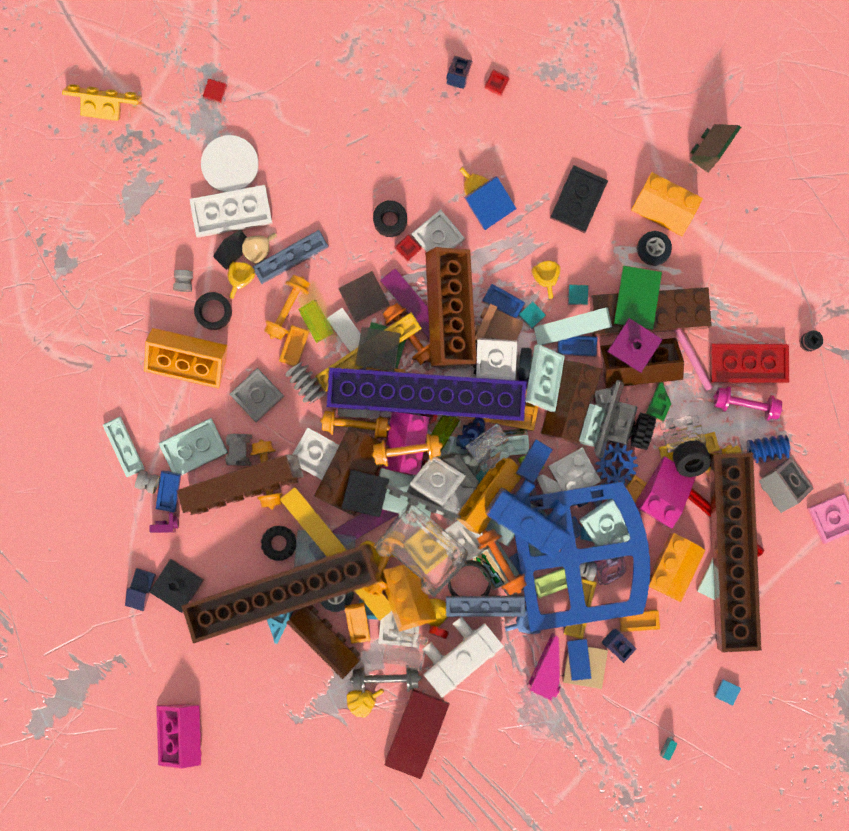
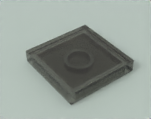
[338,271,390,323]
[356,327,401,372]

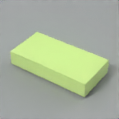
[534,568,567,599]

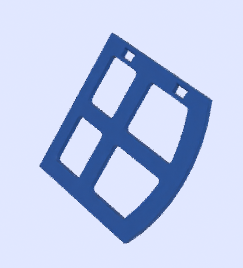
[514,481,650,632]

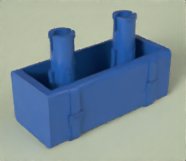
[485,479,570,559]

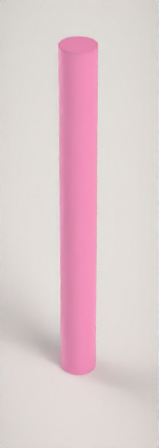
[674,330,713,391]

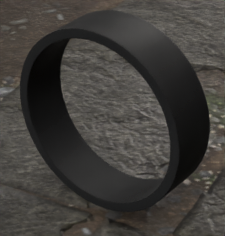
[448,560,491,596]

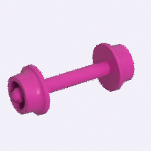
[713,386,783,421]

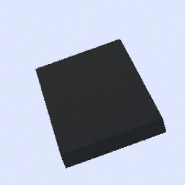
[550,165,608,233]

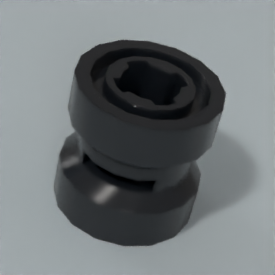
[799,330,823,352]

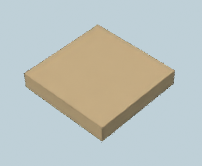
[563,646,608,689]

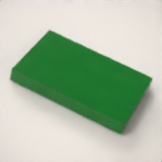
[613,266,662,330]

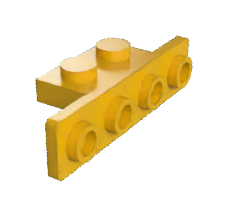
[62,84,142,121]

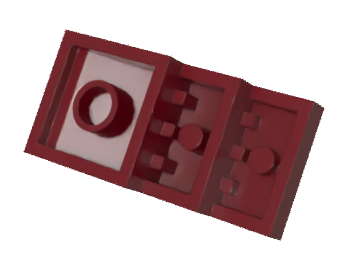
[384,689,450,779]

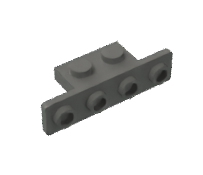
[594,380,638,458]
[386,475,461,522]

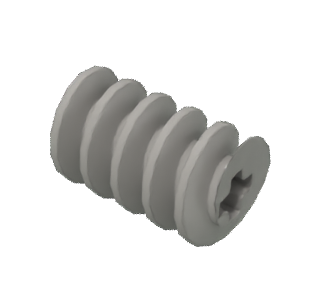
[285,361,326,405]

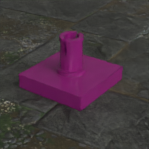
[607,318,663,373]

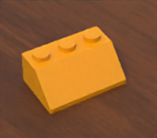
[631,172,703,237]
[649,533,706,603]
[381,565,437,632]

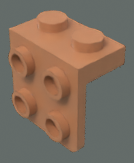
[475,304,523,343]

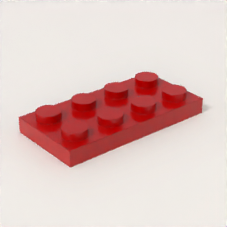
[710,344,789,383]

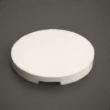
[201,135,259,192]

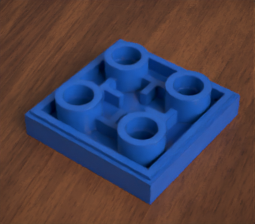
[464,176,517,230]

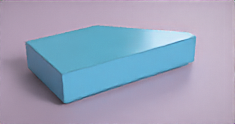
[267,611,294,644]

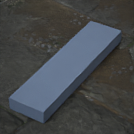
[253,230,329,284]
[446,596,525,617]

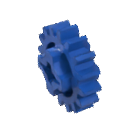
[595,443,638,484]

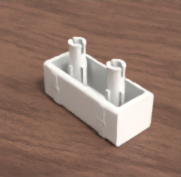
[422,617,504,698]

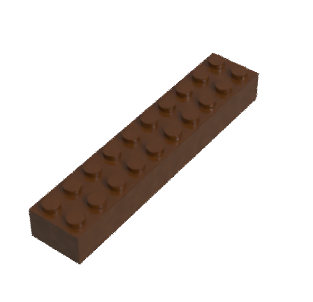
[709,452,762,653]
[182,543,382,644]

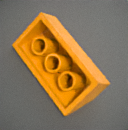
[144,328,228,389]

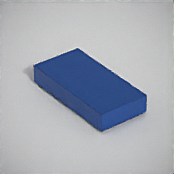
[482,284,525,318]
[557,336,597,357]
[516,439,553,483]
[155,470,182,513]
[567,639,592,681]

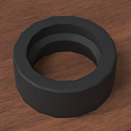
[194,292,232,330]

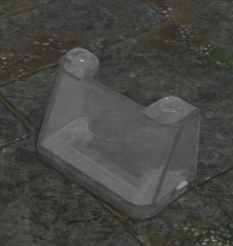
[374,503,468,597]

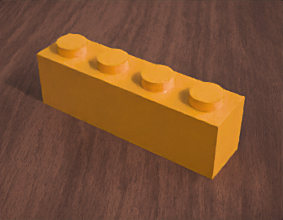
[457,456,521,535]

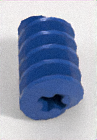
[747,434,790,463]

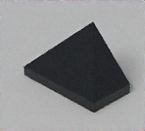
[213,230,247,270]

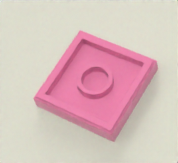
[807,493,849,544]

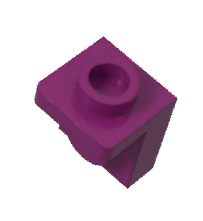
[149,513,179,533]

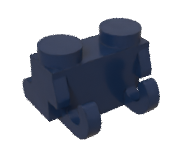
[456,418,486,456]

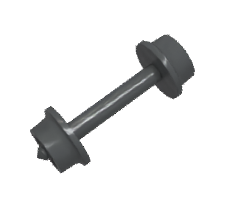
[349,665,422,693]

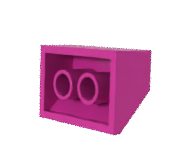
[382,412,430,475]
[156,704,202,769]

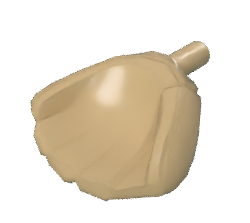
[242,233,277,264]

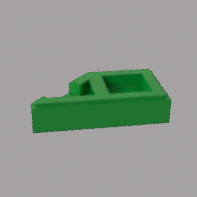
[645,382,671,421]

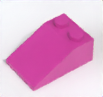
[635,456,696,529]
[527,633,561,701]

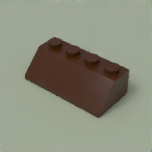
[600,338,684,388]
[540,360,602,445]
[314,426,389,516]
[286,605,361,680]

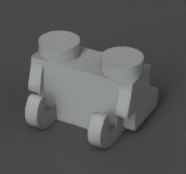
[225,434,252,466]

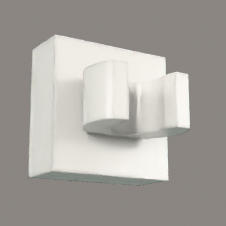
[594,388,612,409]

